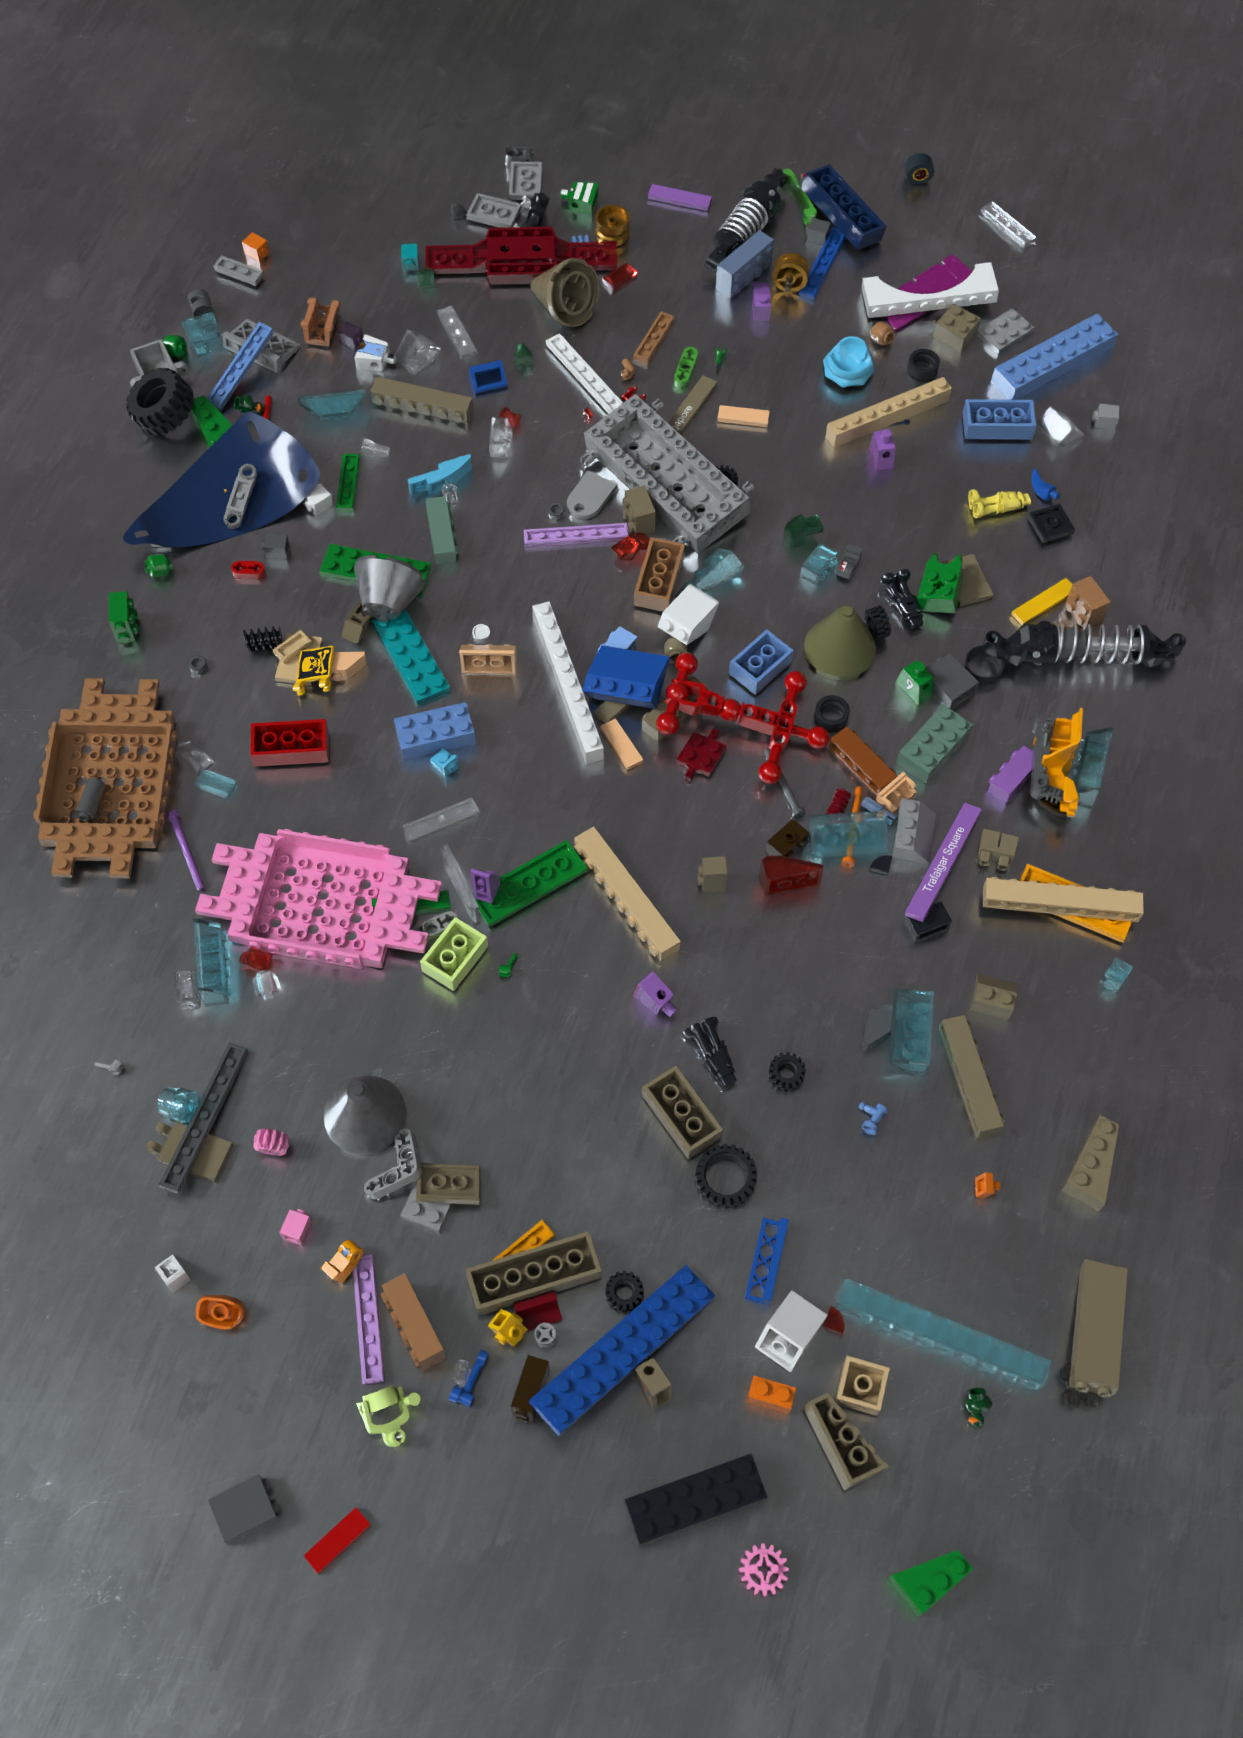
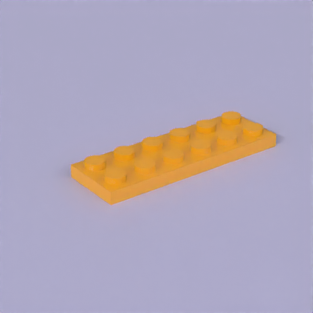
[1020,864,1131,943]

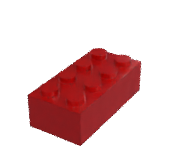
[250,719,329,767]

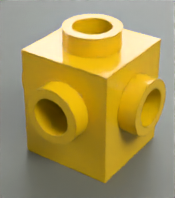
[488,1309,527,1347]

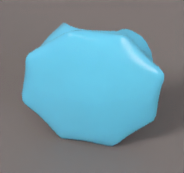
[823,336,875,387]

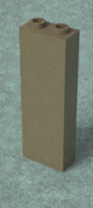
[1069,1259,1128,1398]

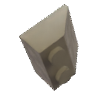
[970,974,1017,1020]

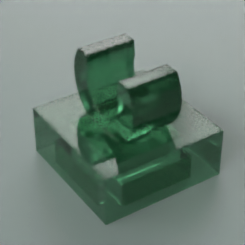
[418,267,435,288]
[513,343,533,367]

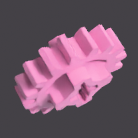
[739,1543,789,1597]

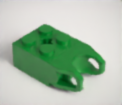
[918,553,963,613]

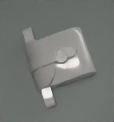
[130,339,189,388]

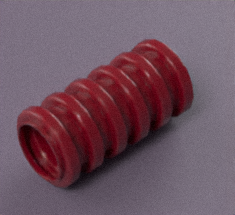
[824,788,851,824]

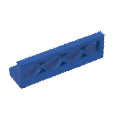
[744,1218,789,1306]

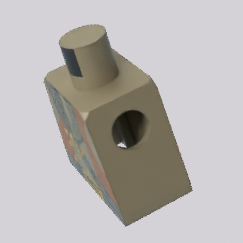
[635,1358,672,1410]

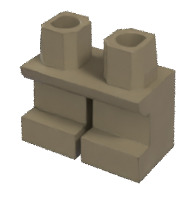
[977,828,1019,871]

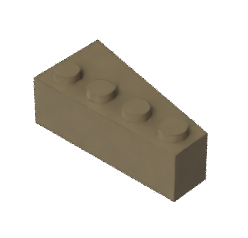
[803,1393,889,1491]

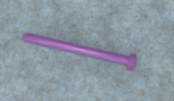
[166,810,204,891]

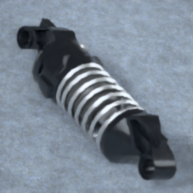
[704,168,789,273]

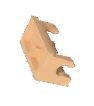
[876,772,916,814]

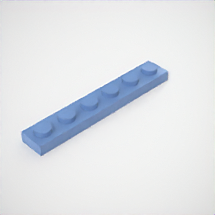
[207,322,274,412]

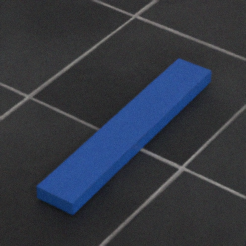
[799,227,846,301]

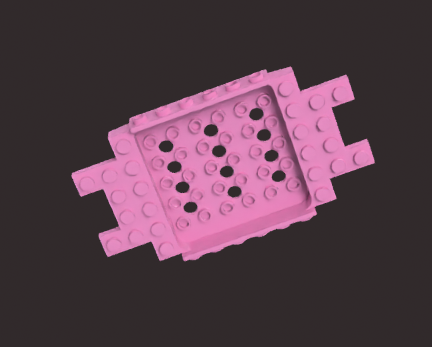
[195,829,442,969]

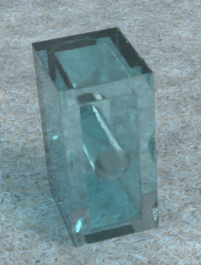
[800,543,838,586]

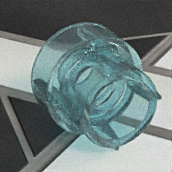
[157,1086,200,1125]

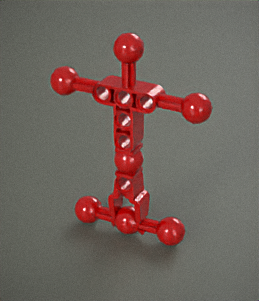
[656,652,830,784]

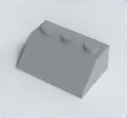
[892,798,936,865]

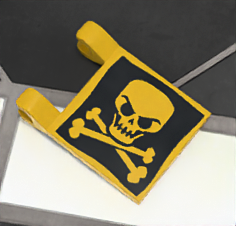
[293,646,334,696]

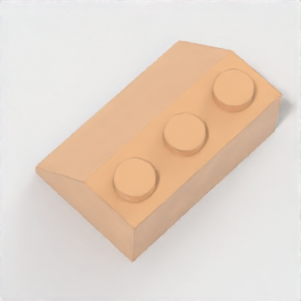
[459,644,517,674]

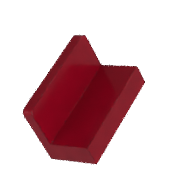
[514,1291,562,1333]

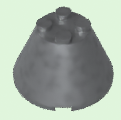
[354,555,425,623]

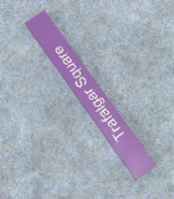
[905,803,982,922]

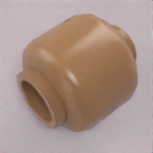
[870,322,895,346]

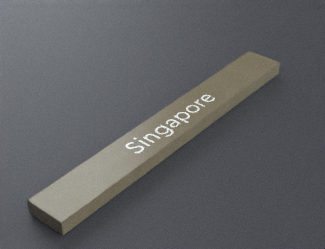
[651,375,717,471]

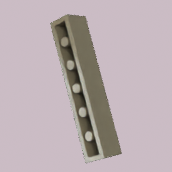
[370,377,473,424]
[939,1015,1005,1138]

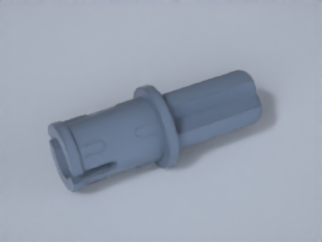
[861,797,898,826]

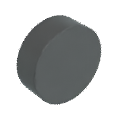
[547,503,565,520]
[188,655,207,674]

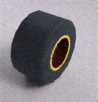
[905,153,934,185]

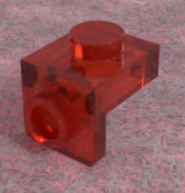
[239,947,273,975]

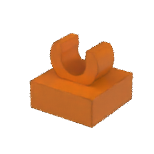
[975,1172,1001,1199]

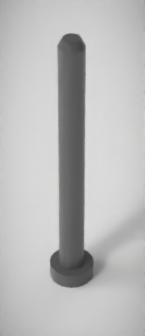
[765,748,806,819]

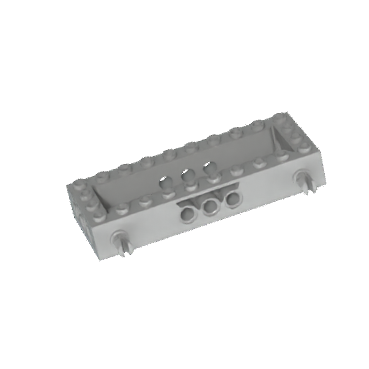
[580,394,755,554]

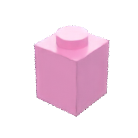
[279,1209,312,1245]

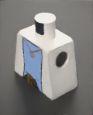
[354,335,397,371]

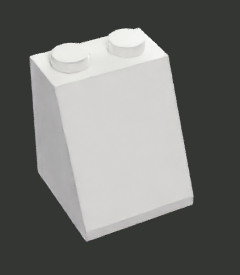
[658,584,719,645]
[755,1290,828,1373]

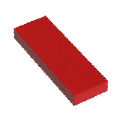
[303,1507,371,1574]

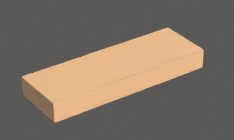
[717,405,769,427]
[600,718,643,771]

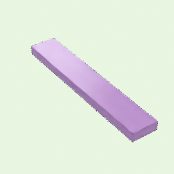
[524,523,629,547]
[353,1253,385,1386]

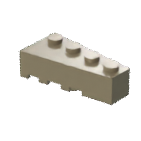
[1061,1115,1119,1211]

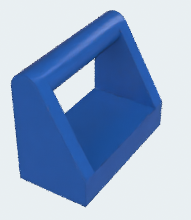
[468,360,508,394]

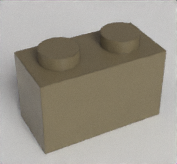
[697,856,728,893]

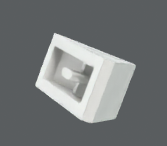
[155,1254,191,1294]

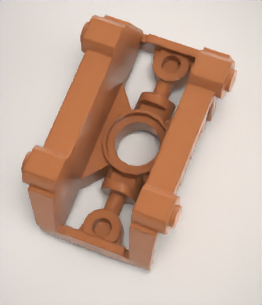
[301,297,341,346]

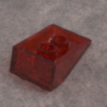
[759,855,824,897]

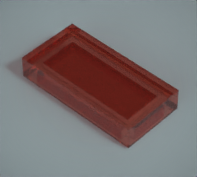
[602,263,637,291]

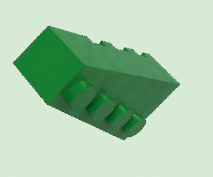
[191,395,232,448]

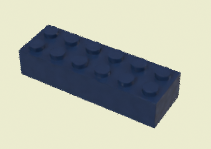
[801,164,887,250]

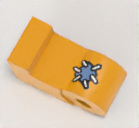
[321,1239,364,1284]

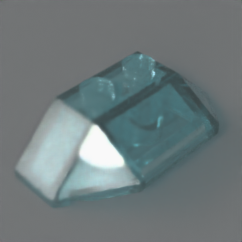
[298,389,366,421]

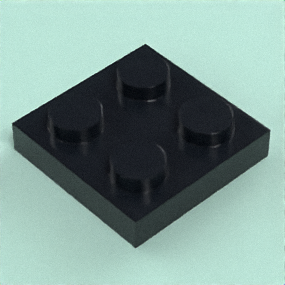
[1028,504,1075,543]

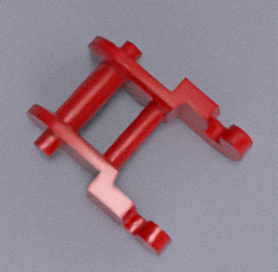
[621,386,647,401]

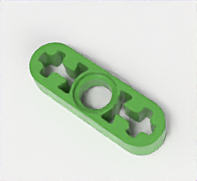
[674,347,698,388]

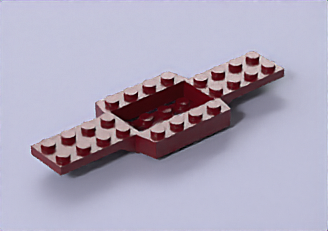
[425,226,617,285]

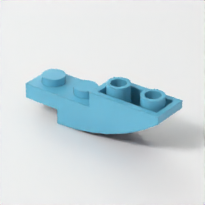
[408,454,472,495]

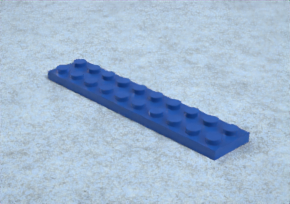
[529,1265,716,1436]

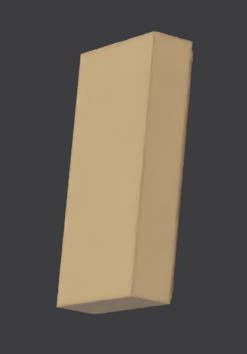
[273,630,313,664]

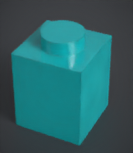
[401,244,419,270]

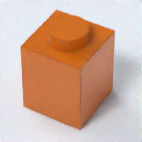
[242,232,269,262]

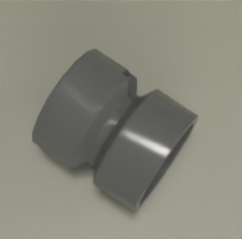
[188,289,214,321]

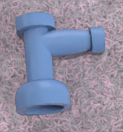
[859,1101,888,1135]

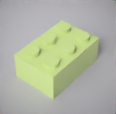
[420,917,488,991]

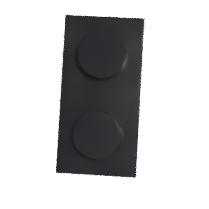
[904,901,952,943]

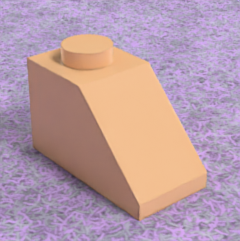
[330,652,367,681]

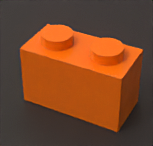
[746,1375,796,1415]

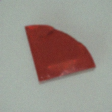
[822,1306,845,1336]

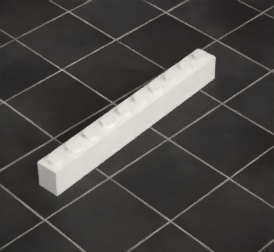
[532,602,604,764]

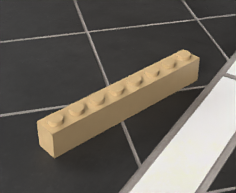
[826,377,952,449]
[574,826,681,961]
[983,877,1144,922]

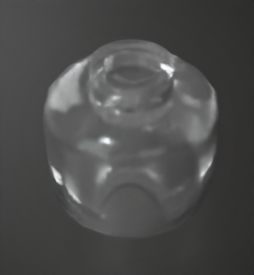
[252,970,280,1000]

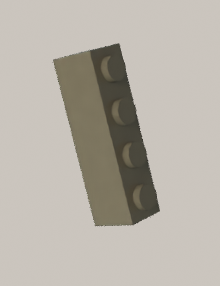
[642,674,708,742]

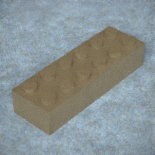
[465,1231,602,1316]

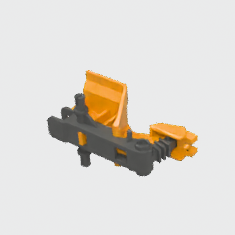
[1030,708,1083,817]

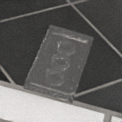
[441,844,481,926]

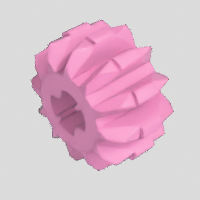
[253,1128,289,1156]

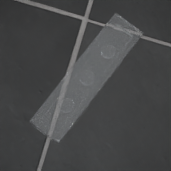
[980,201,1036,248]
[437,306,477,360]
[403,797,480,844]

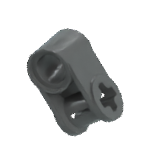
[505,147,534,169]

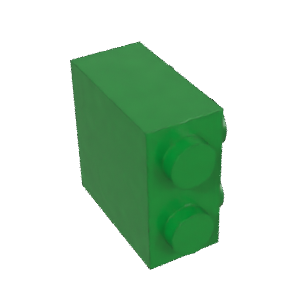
[109,591,138,643]

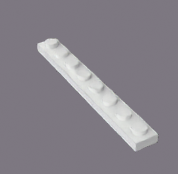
[546,333,623,414]

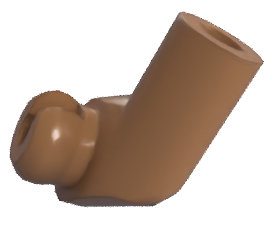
[621,358,635,380]

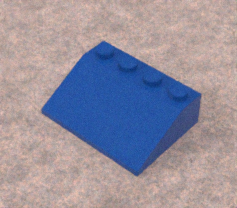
[582,645,670,709]

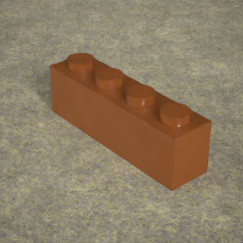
[829,726,898,796]

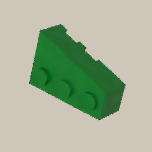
[888,1550,973,1617]

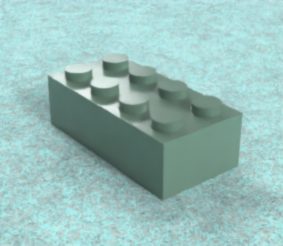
[896,704,973,784]

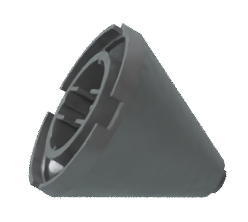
[324,1075,407,1156]

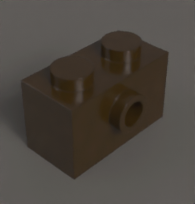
[765,819,809,865]

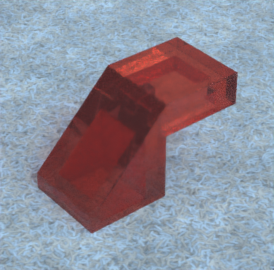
[612,533,650,560]

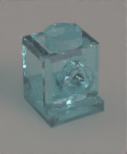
[1103,957,1133,993]

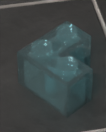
[181,312,221,358]

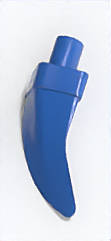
[1031,469,1060,501]

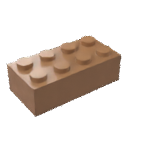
[634,537,685,612]
[380,1273,447,1372]

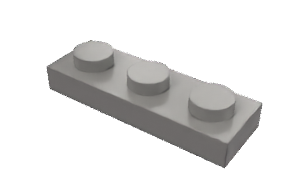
[213,255,264,286]

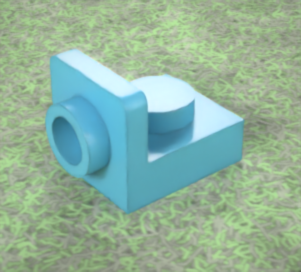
[430,748,459,776]

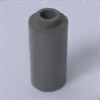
[75,778,106,822]

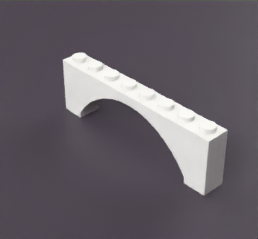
[862,262,999,318]

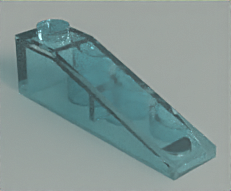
[675,548,744,598]

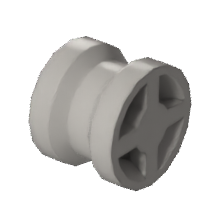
[534,1323,556,1348]

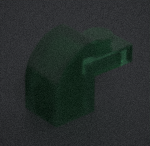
[783,514,824,549]

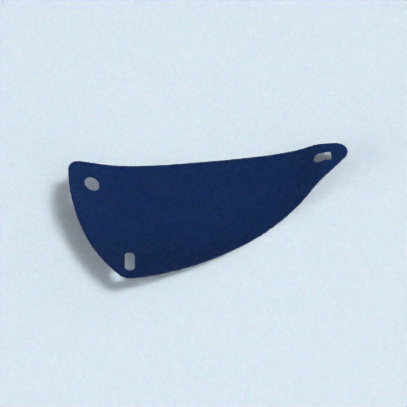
[123,412,320,547]

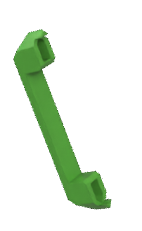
[783,169,817,225]

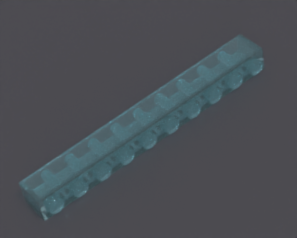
[835,1278,1052,1391]

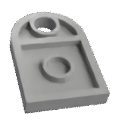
[567,470,617,520]

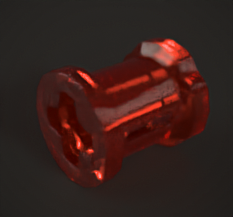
[499,407,521,428]

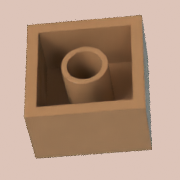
[1065,576,1111,631]

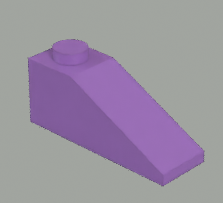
[752,282,771,321]
[470,868,500,904]

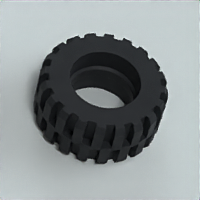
[126,368,194,435]

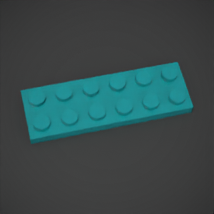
[372,609,450,705]

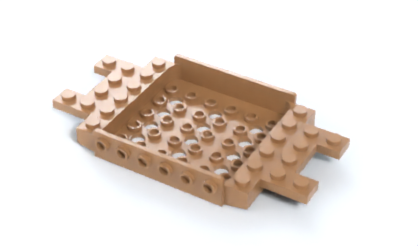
[33,678,178,879]

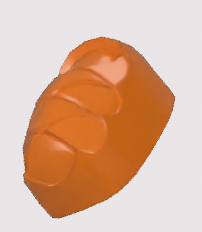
[196,1295,245,1329]

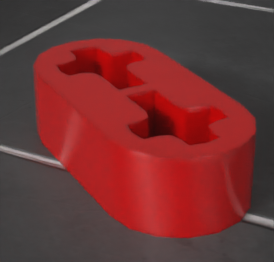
[231,561,266,579]

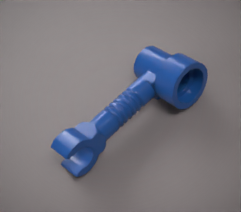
[448,1349,489,1407]

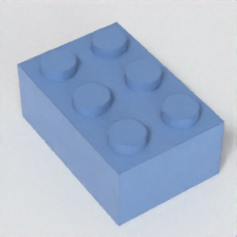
[729,629,794,695]

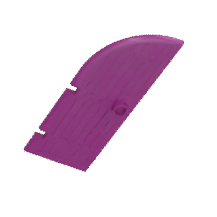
[887,254,973,331]

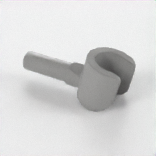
[95,1060,124,1075]

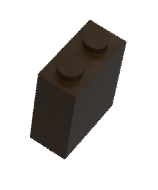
[511,1355,550,1423]

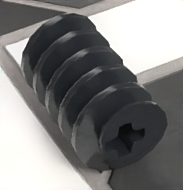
[243,625,283,652]

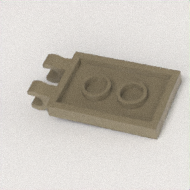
[146,1122,233,1182]

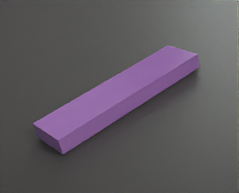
[648,184,712,212]

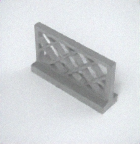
[222,319,300,373]

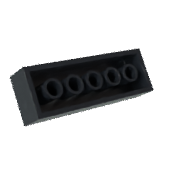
[624,1453,768,1548]

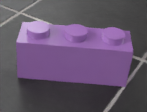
[988,745,1033,803]

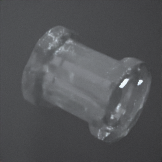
[442,483,458,506]

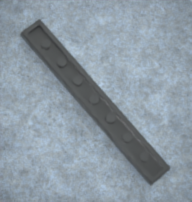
[159,1043,248,1194]

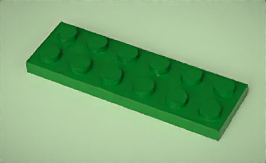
[320,544,431,595]
[469,840,588,928]

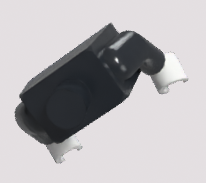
[512,192,550,227]

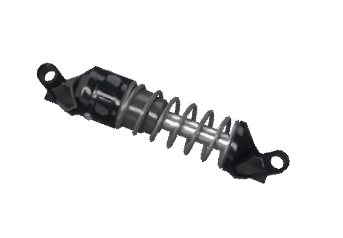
[982,621,1186,668]

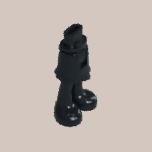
[879,569,924,629]
[683,1017,737,1088]

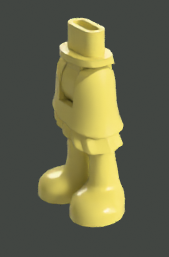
[968,489,1031,519]

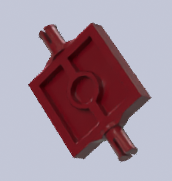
[676,729,727,781]

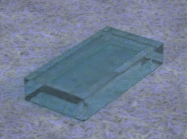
[194,769,237,799]

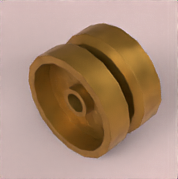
[595,205,630,246]

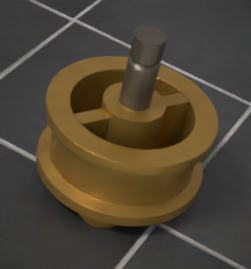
[772,253,810,293]

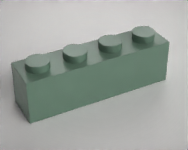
[425,496,459,565]

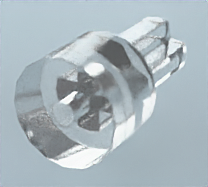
[361,439,390,457]

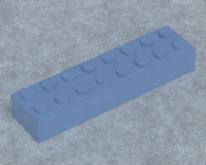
[991,314,1118,400]

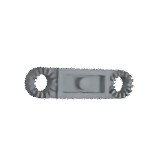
[223,463,257,529]

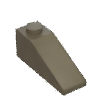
[341,599,373,644]

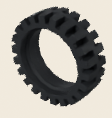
[695,1144,757,1208]

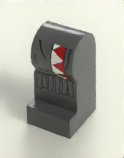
[836,544,863,580]

